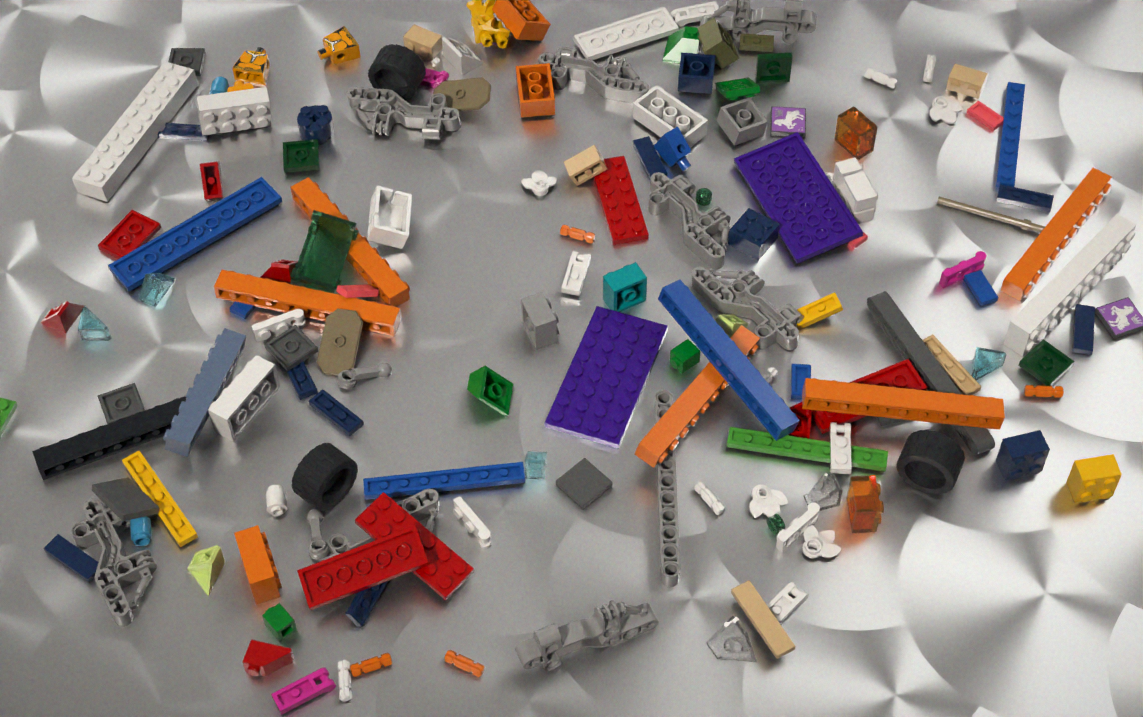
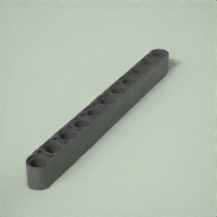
[867,291,995,455]

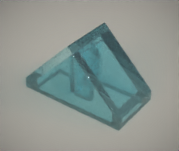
[139,273,175,307]
[78,306,112,341]
[971,347,1006,380]
[525,451,547,479]

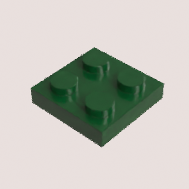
[755,52,792,84]
[283,139,320,173]
[1018,339,1075,386]

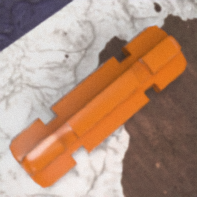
[560,225,595,244]
[1024,385,1064,398]
[444,650,485,677]
[350,653,392,677]

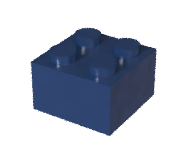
[678,52,715,94]
[728,208,780,261]
[996,430,1050,480]

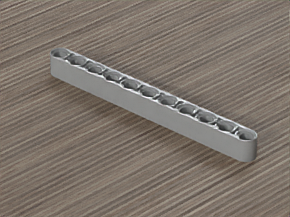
[655,390,680,587]

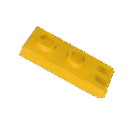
[796,292,843,330]

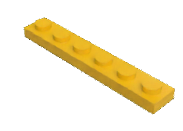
[122,450,198,548]

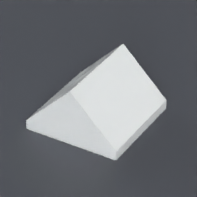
[442,36,484,75]

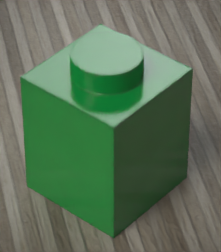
[670,339,700,374]
[262,603,297,642]

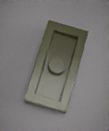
[739,33,774,52]

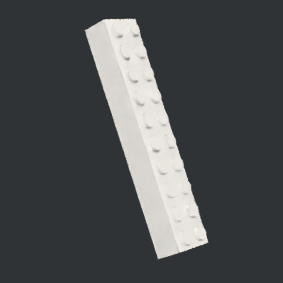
[72,61,198,202]
[1004,213,1137,357]

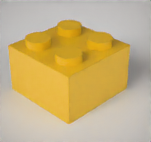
[1066,454,1122,502]

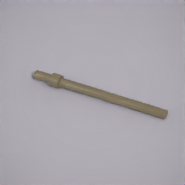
[937,196,1045,233]

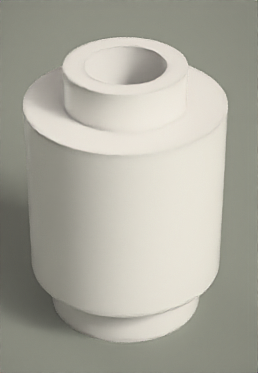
[266,485,287,516]

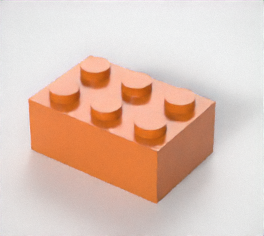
[492,0,551,41]
[516,63,555,117]
[234,525,282,605]

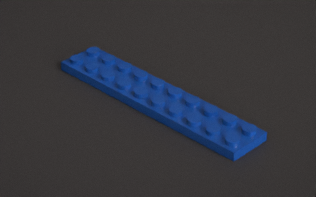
[108,177,282,292]

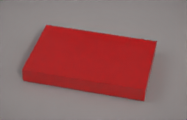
[98,210,162,259]

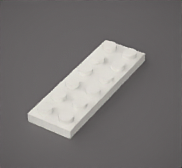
[574,7,679,60]

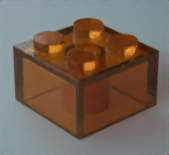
[834,106,877,160]
[846,476,884,533]

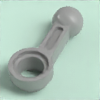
[337,363,392,389]
[307,509,330,560]

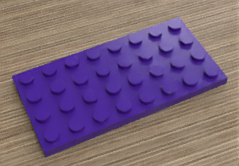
[734,132,863,264]
[544,306,668,449]

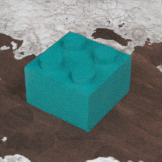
[603,262,647,312]

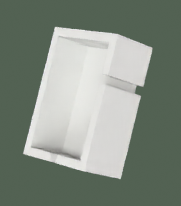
[833,157,878,224]
[367,185,412,249]

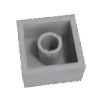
[716,97,768,146]
[521,292,559,350]

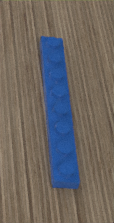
[996,82,1025,187]
[363,462,525,500]

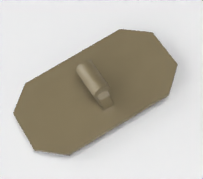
[433,77,491,111]
[317,308,363,376]

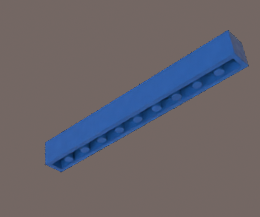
[658,280,800,441]

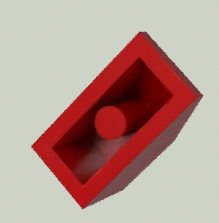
[200,161,223,199]
[242,639,295,676]

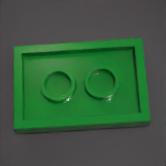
[715,77,760,100]

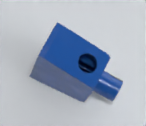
[654,126,691,172]

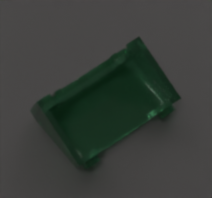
[291,210,359,293]

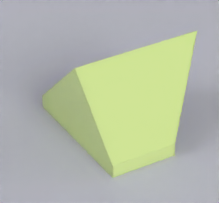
[714,314,748,338]
[187,545,225,597]

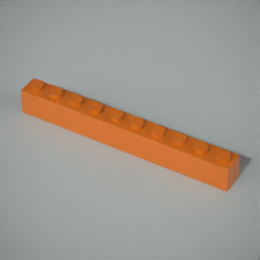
[1001,168,1112,301]
[290,177,410,307]
[214,270,401,337]
[634,325,760,468]
[802,378,1005,430]

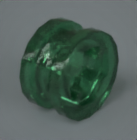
[696,188,712,206]
[766,514,785,535]

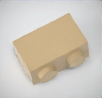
[403,24,443,60]
[946,64,988,99]
[564,145,607,186]

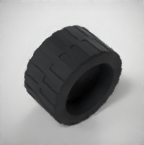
[368,44,426,101]
[896,430,965,494]
[292,443,358,511]

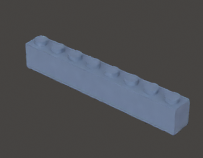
[163,328,246,457]

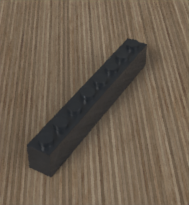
[32,396,186,480]

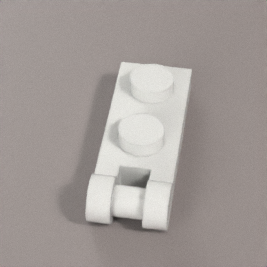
[671,1,719,27]
[561,251,591,296]
[251,309,306,342]
[830,422,852,474]
[453,496,491,550]
[776,502,820,552]
[767,582,809,624]

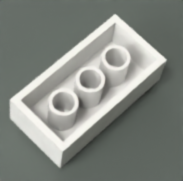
[633,85,708,148]
[196,87,272,136]
[208,355,280,442]

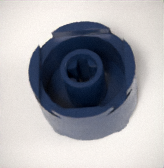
[297,105,334,145]

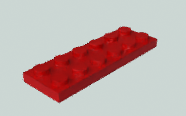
[593,156,649,245]
[811,359,927,434]
[355,492,474,601]
[297,525,430,610]

